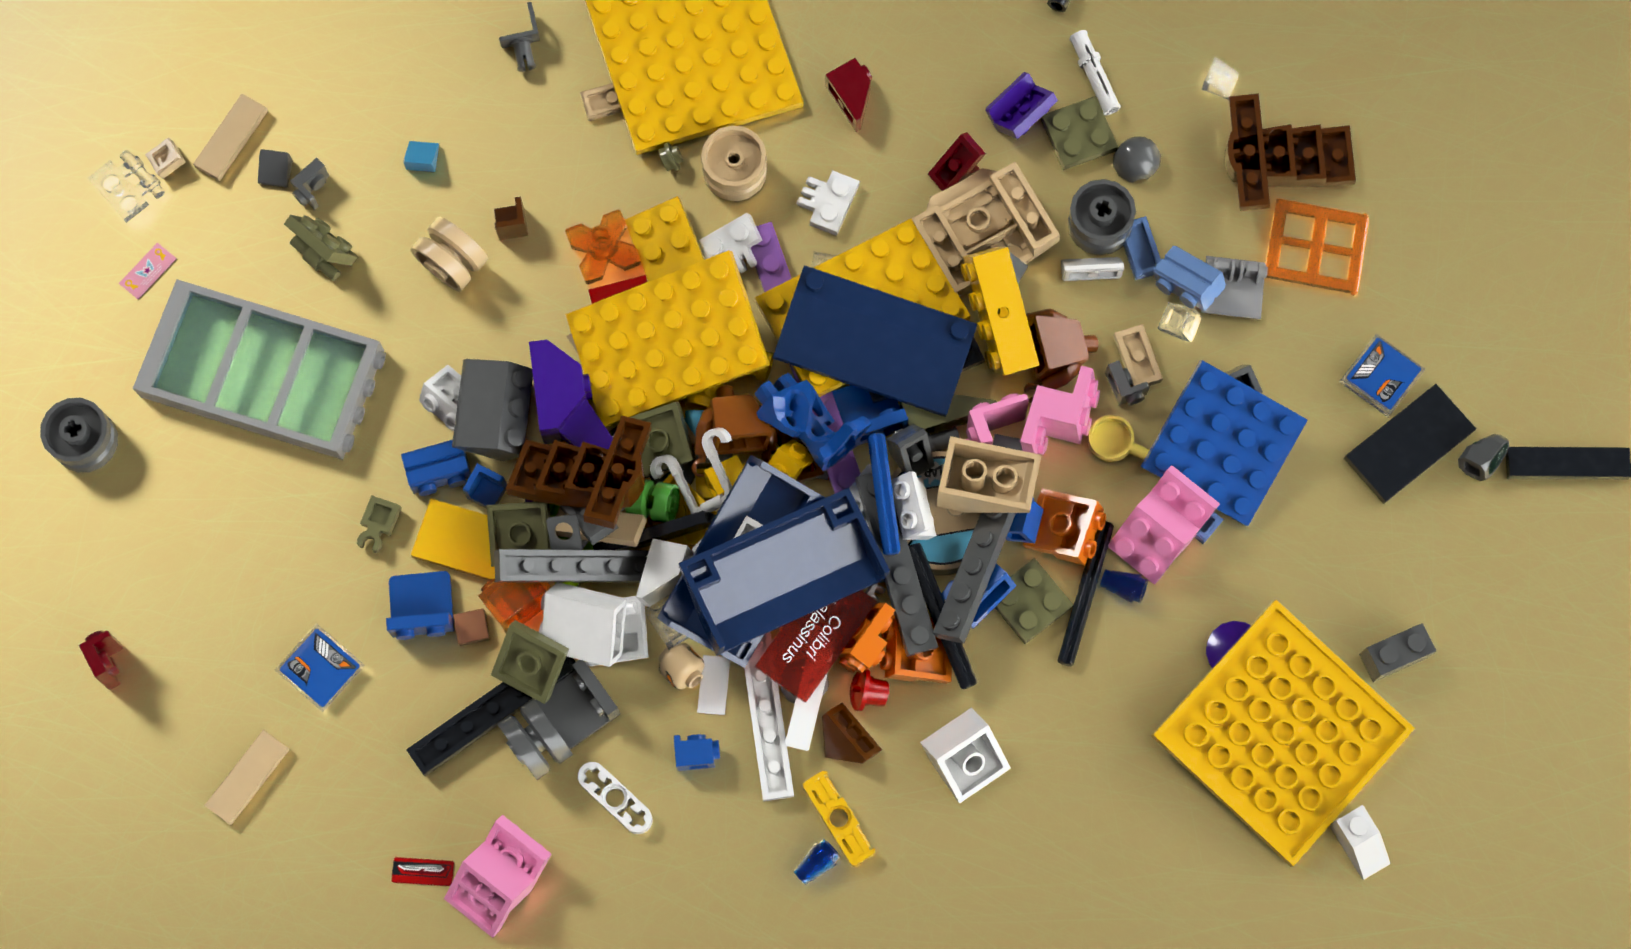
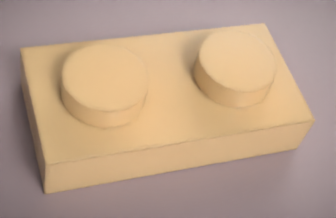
[1113,324,1163,387]

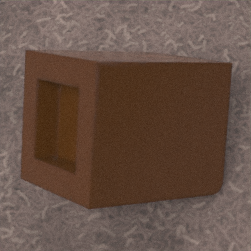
[494,196,528,240]

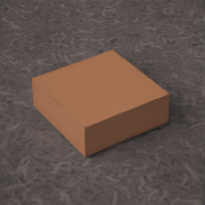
[453,608,490,646]

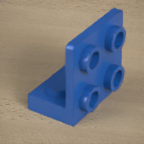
[832,385,908,446]

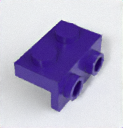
[985,72,1058,139]

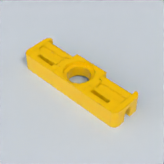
[803,771,875,867]

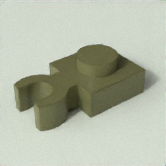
[357,495,402,554]

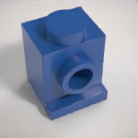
[674,734,720,771]

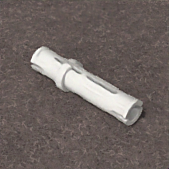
[1069,30,1121,116]

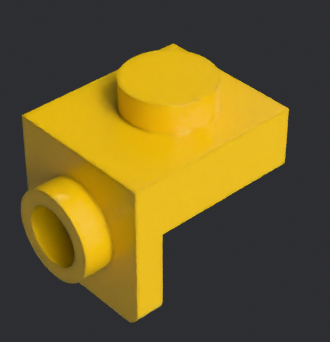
[768,439,813,480]

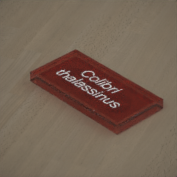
[754,590,877,703]

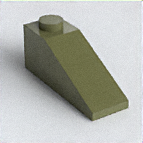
[899,394,997,435]

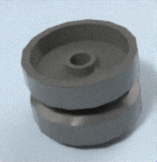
[1067,179,1136,255]
[40,398,118,473]
[497,698,573,780]

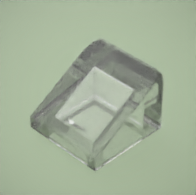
[1201,57,1239,100]
[1158,302,1202,342]

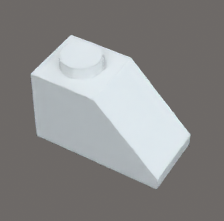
[636,539,694,607]
[1329,805,1391,880]

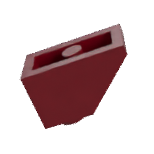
[825,58,872,132]

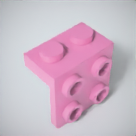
[966,393,1029,445]

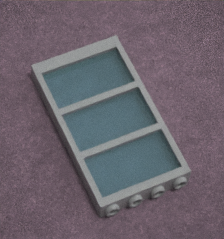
[133,279,386,460]

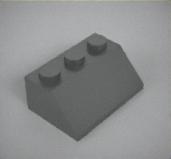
[452,359,533,461]

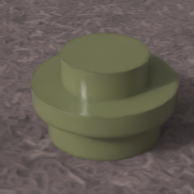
[659,142,683,171]

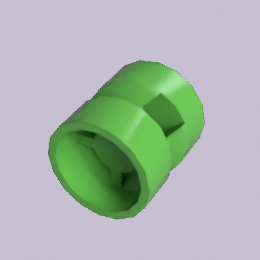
[625,479,680,523]

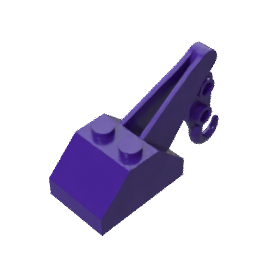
[525,339,613,502]

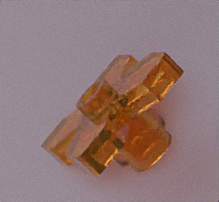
[565,209,641,285]

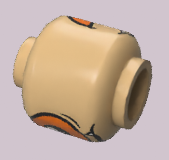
[659,643,704,689]

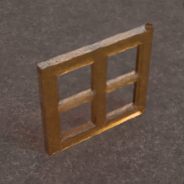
[1265,198,1369,296]

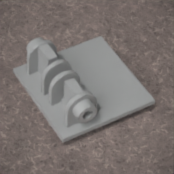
[1201,256,1268,319]

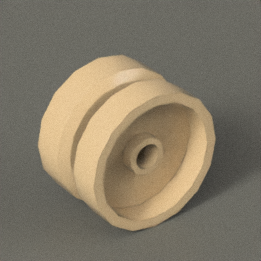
[701,125,767,202]
[410,217,488,292]

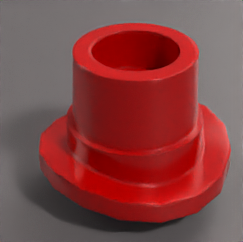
[849,668,889,712]

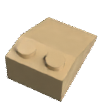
[936,436,1042,513]

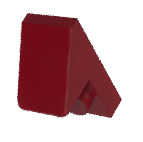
[928,132,986,191]

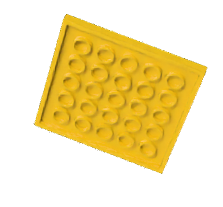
[585,0,804,155]
[1151,600,1415,867]

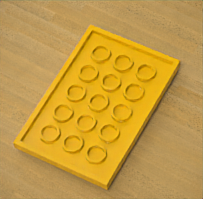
[754,218,971,397]
[565,250,770,428]

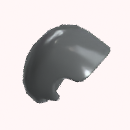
[1113,136,1161,183]

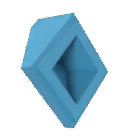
[404,141,439,172]

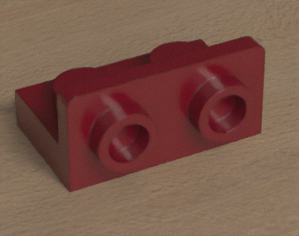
[79,631,123,690]

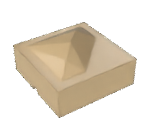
[145,137,186,179]

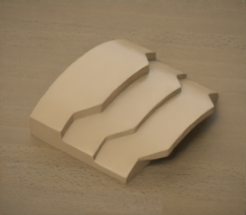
[912,162,1060,297]

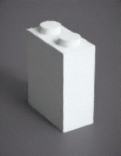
[539,582,627,667]

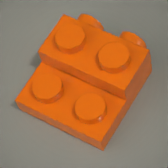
[1022,488,1106,565]
[833,602,895,673]
[880,615,952,684]

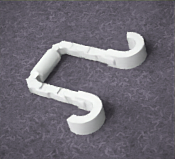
[650,427,732,514]

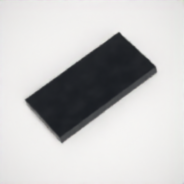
[1344,384,1476,504]

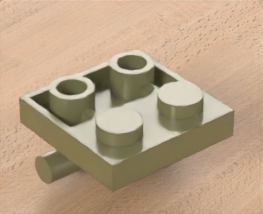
[284,215,358,281]

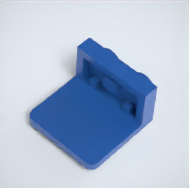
[386,571,454,640]

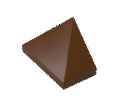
[822,703,882,764]

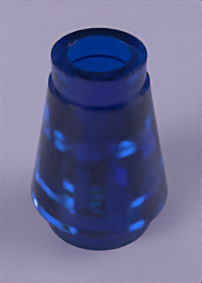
[1100,569,1148,603]
[794,839,841,885]

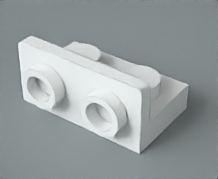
[419,365,461,431]
[891,471,937,540]

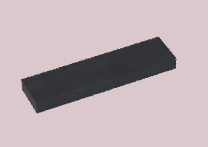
[1506,447,1631,480]
[593,511,716,550]

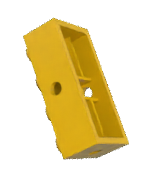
[961,247,1039,375]

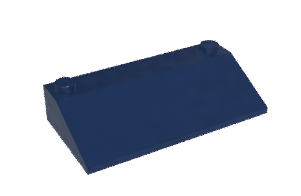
[773,265,977,417]
[657,455,825,668]
[678,488,890,656]

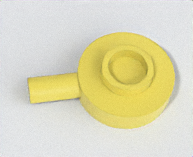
[1088,415,1150,462]

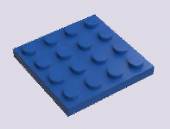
[1141,360,1308,526]

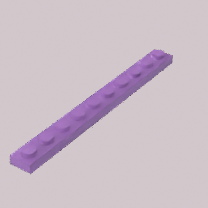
[751,221,861,494]

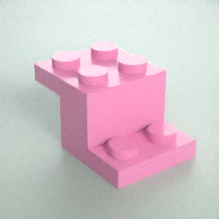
[1020,366,1100,455]
[1108,465,1220,585]
[444,815,552,938]

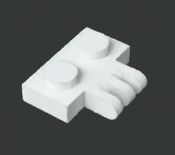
[796,170,860,236]
[698,213,763,273]

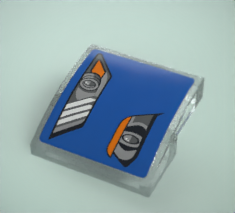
[1339,334,1425,418]
[274,623,365,712]

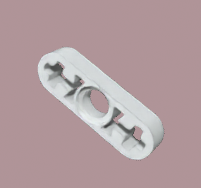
[578,762,653,834]

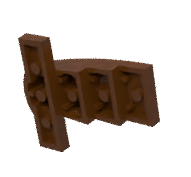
[1224,93,1356,211]
[506,416,652,529]

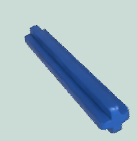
[868,433,901,555]

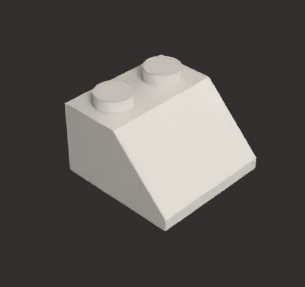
[920,707,1011,803]

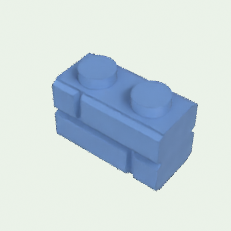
[1153,246,1226,311]

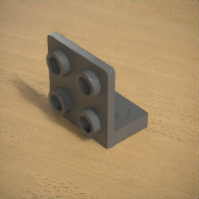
[535,660,620,749]

